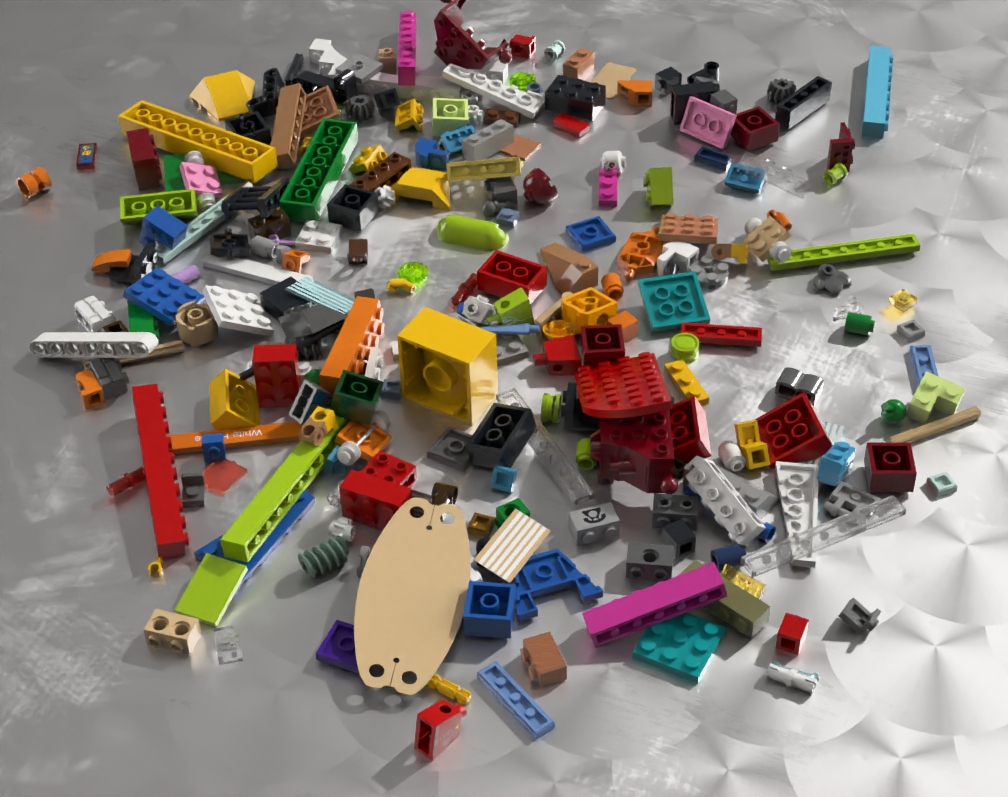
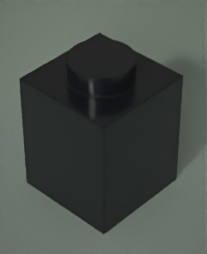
[655,67,682,95]
[374,88,401,112]
[662,519,696,560]

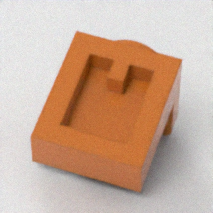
[282,250,310,273]

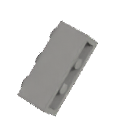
[462,119,514,161]

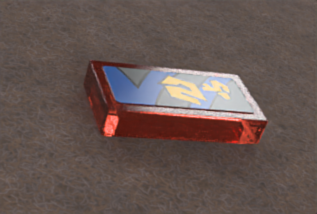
[76,143,98,170]

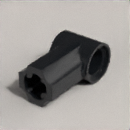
[687,61,719,84]

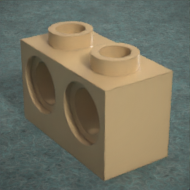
[143,609,202,655]

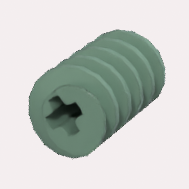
[298,535,349,578]

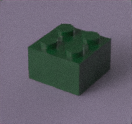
[330,370,384,425]

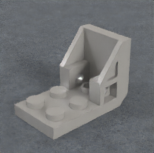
[448,312,529,366]

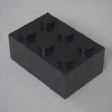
[545,75,606,121]
[465,403,537,468]

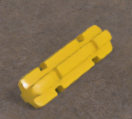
[427,674,471,705]

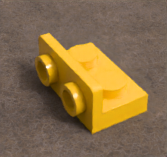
[395,99,424,131]

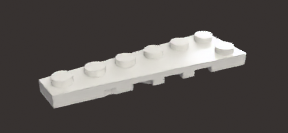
[441,63,545,119]
[775,461,819,568]

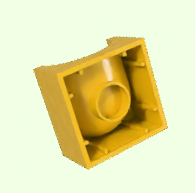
[397,307,498,426]

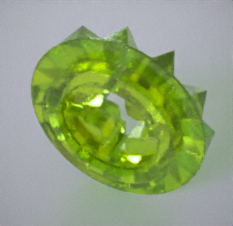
[509,71,536,90]
[398,262,429,284]

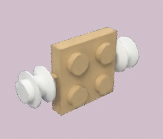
[743,216,791,263]

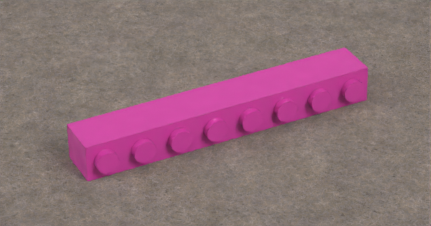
[398,11,416,86]

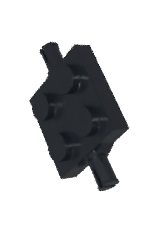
[209,228,250,260]

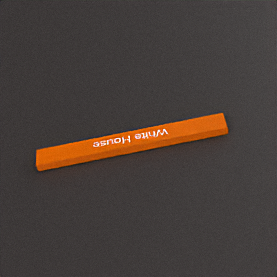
[166,421,303,455]

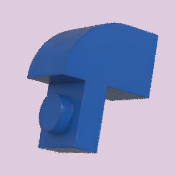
[415,138,449,170]

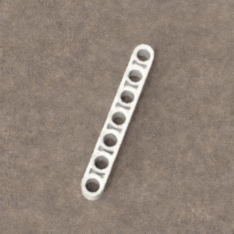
[29,332,159,358]

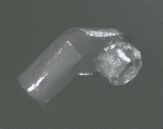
[327,480,344,506]

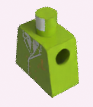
[486,287,535,326]

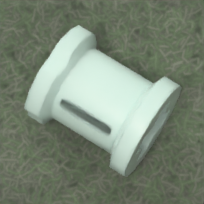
[544,40,566,61]

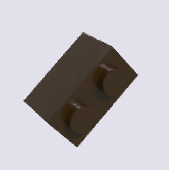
[247,208,291,240]

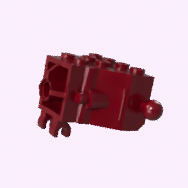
[434,0,512,69]
[590,410,678,495]

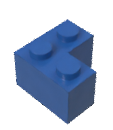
[139,205,188,250]

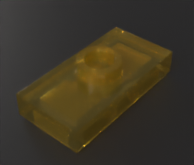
[721,564,768,600]

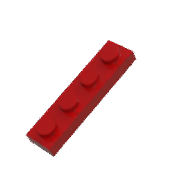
[681,322,762,347]

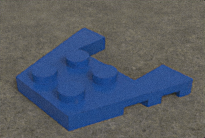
[515,548,603,622]

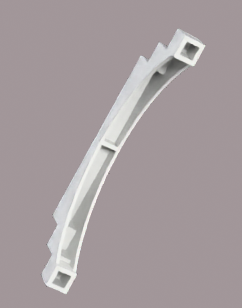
[309,38,508,102]

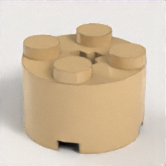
[176,301,219,348]

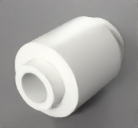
[718,440,746,472]

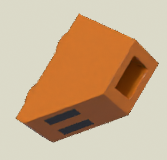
[617,80,652,106]

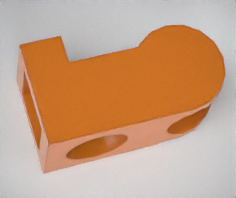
[76,370,106,409]

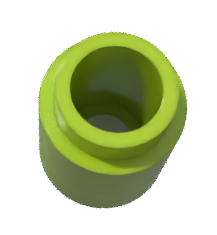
[576,438,597,470]

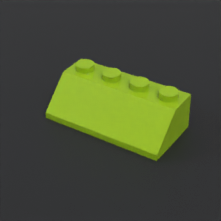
[120,189,198,226]

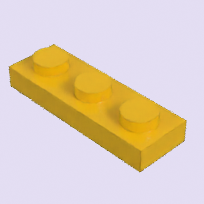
[664,359,710,406]

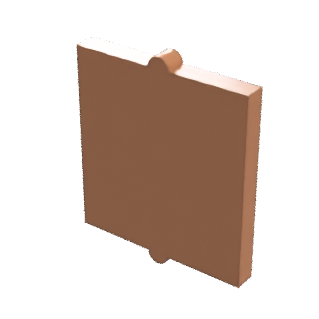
[500,135,541,161]

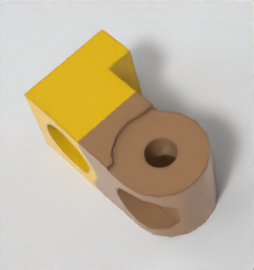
[711,244,749,263]
[299,406,338,446]

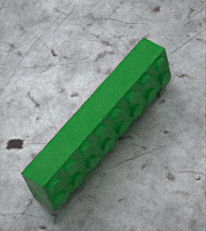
[279,118,358,223]

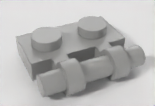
[823,481,881,527]

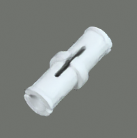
[766,663,817,694]

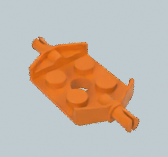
[617,226,667,281]

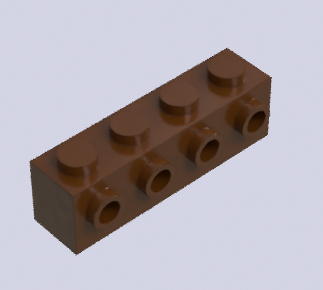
[350,152,411,192]

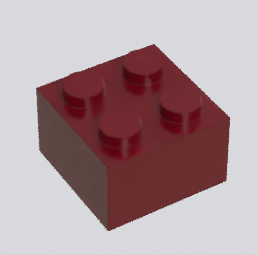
[730,106,779,151]
[581,324,625,367]
[864,442,917,492]

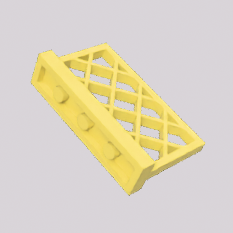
[446,157,524,182]

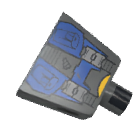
[288,379,334,425]

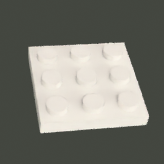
[202,285,275,337]

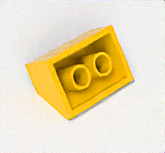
[209,368,260,430]

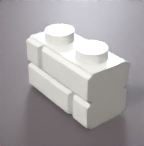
[73,295,116,332]

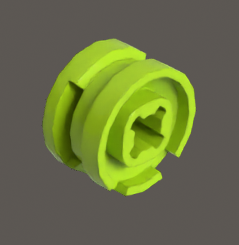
[670,333,699,363]
[541,393,561,423]

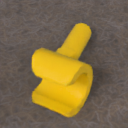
[148,557,163,577]

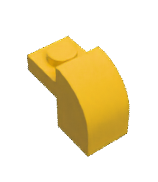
[734,419,770,469]

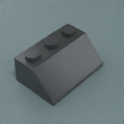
[278,302,346,340]

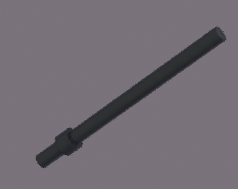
[238,319,345,382]

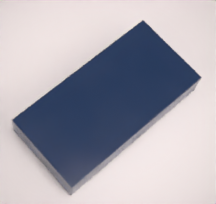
[694,146,734,171]

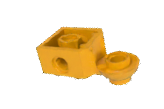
[542,287,618,340]

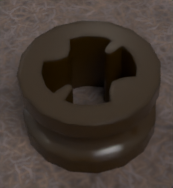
[673,458,686,479]

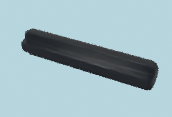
[284,53,304,86]

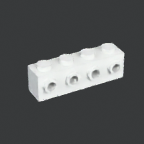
[685,459,766,545]

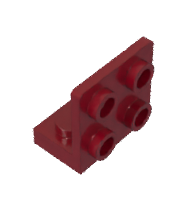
[826,122,855,172]

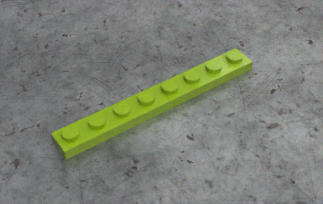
[767,234,920,271]

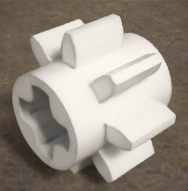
[467,105,483,127]
[374,185,396,209]
[328,516,356,542]

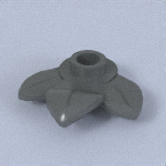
[813,264,852,296]

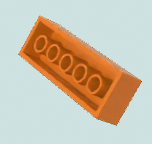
[319,296,385,394]

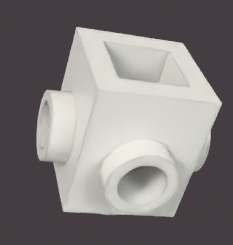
[462,295,495,325]

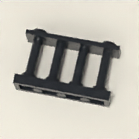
[221,178,290,219]

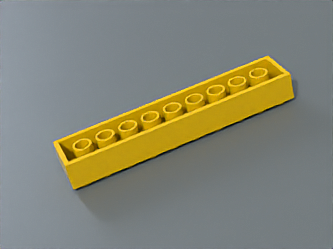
[118,100,278,183]

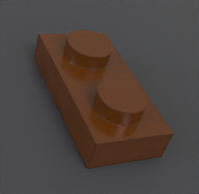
[483,109,521,128]

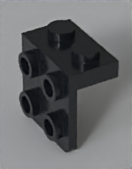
[108,243,158,284]
[561,382,599,431]

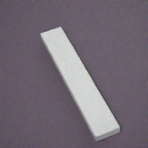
[202,253,313,288]

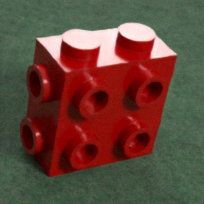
[359,451,417,488]

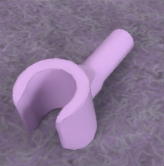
[269,234,295,246]

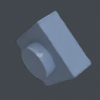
[496,208,520,228]

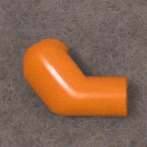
[767,210,792,231]

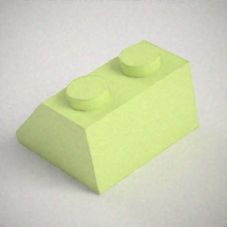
[432,98,468,137]

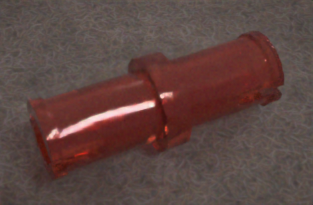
[451,273,477,307]
[106,466,146,497]

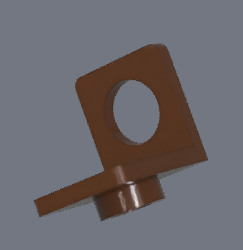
[347,239,368,264]

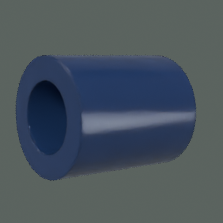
[710,544,747,572]

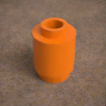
[601,273,624,301]

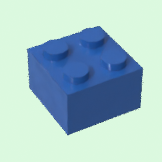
[463,581,516,639]

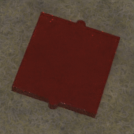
[202,459,248,495]

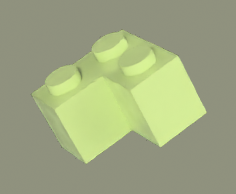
[906,371,966,424]

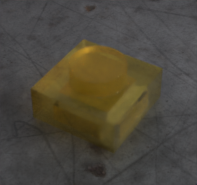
[889,289,918,313]

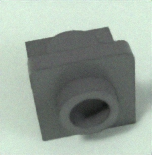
[181,473,206,508]

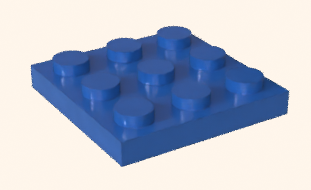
[122,267,205,327]

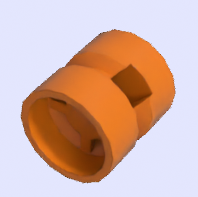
[17,167,52,199]

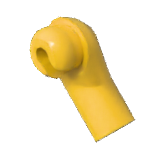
[386,278,416,293]

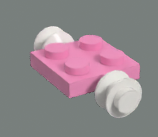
[179,151,223,212]

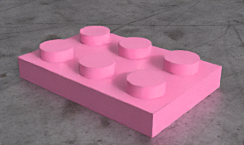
[679,97,737,149]

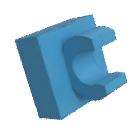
[322,445,347,475]
[491,465,518,493]

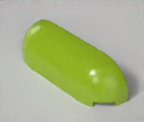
[436,215,509,250]

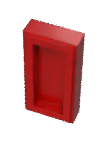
[552,112,590,138]

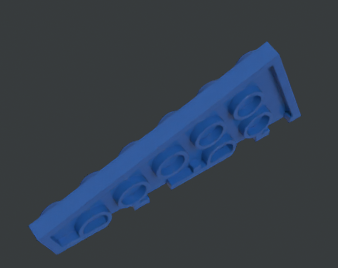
[194,490,315,595]

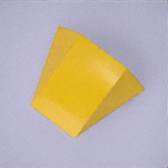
[189,70,255,121]
[391,167,450,210]

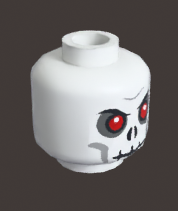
[599,151,626,174]

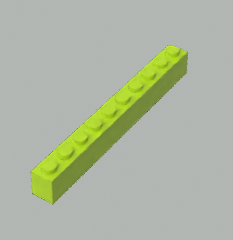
[221,408,351,562]

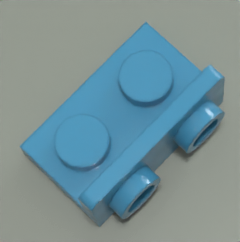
[438,125,476,156]
[724,163,767,194]

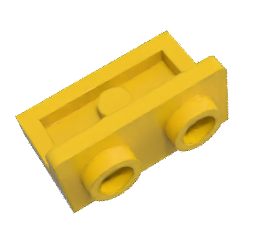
[348,144,388,174]

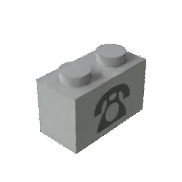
[568,502,620,546]

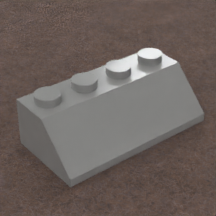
[682,456,780,521]

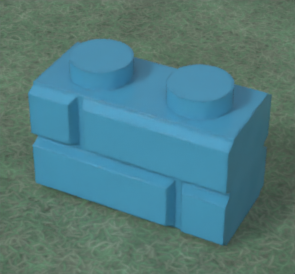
[817,441,856,486]

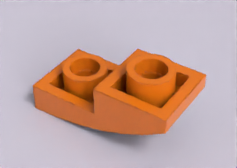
[91,249,132,272]

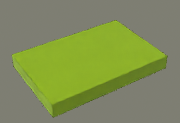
[174,553,248,627]

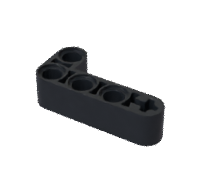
[246,68,284,119]
[292,69,356,105]

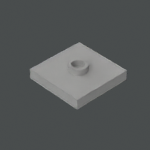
[335,53,384,84]

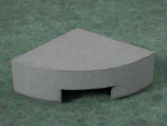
[275,245,292,264]
[357,546,370,578]

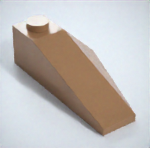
[540,242,598,295]

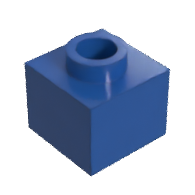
[202,433,226,462]

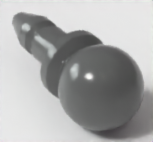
[482,200,515,216]

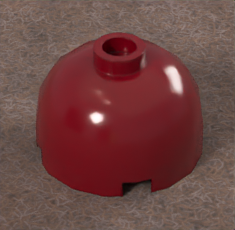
[523,168,558,205]

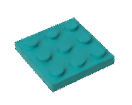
[638,271,710,332]
[632,612,727,684]

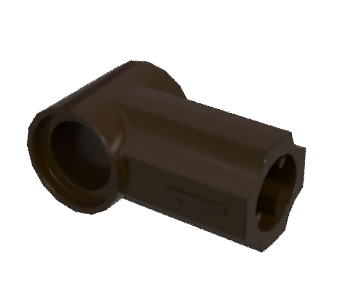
[431,482,458,522]

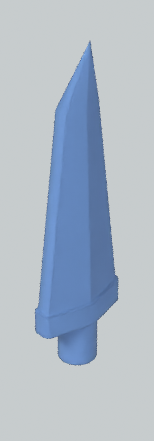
[480,323,540,335]

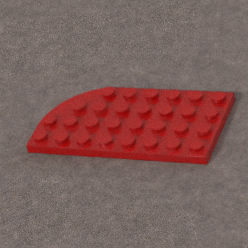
[574,352,673,418]

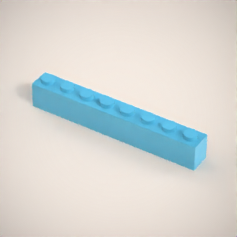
[862,46,893,138]

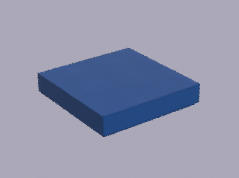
[566,216,616,252]

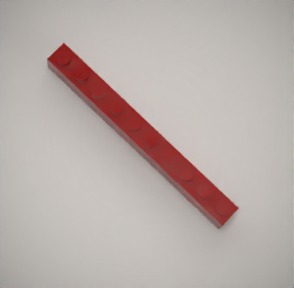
[132,384,189,559]

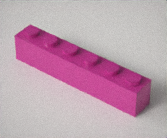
[582,562,728,648]

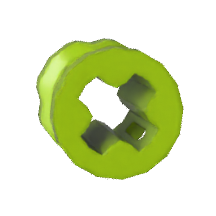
[823,163,848,185]

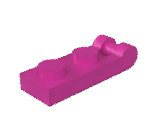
[599,169,617,206]

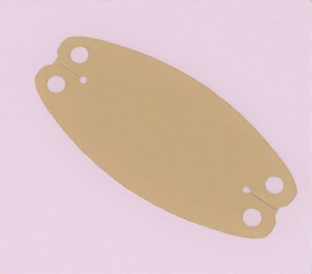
[354,497,471,695]

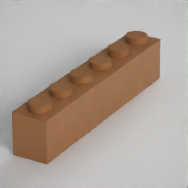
[270,83,307,171]

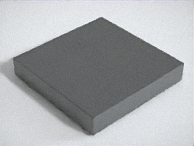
[427,426,472,472]

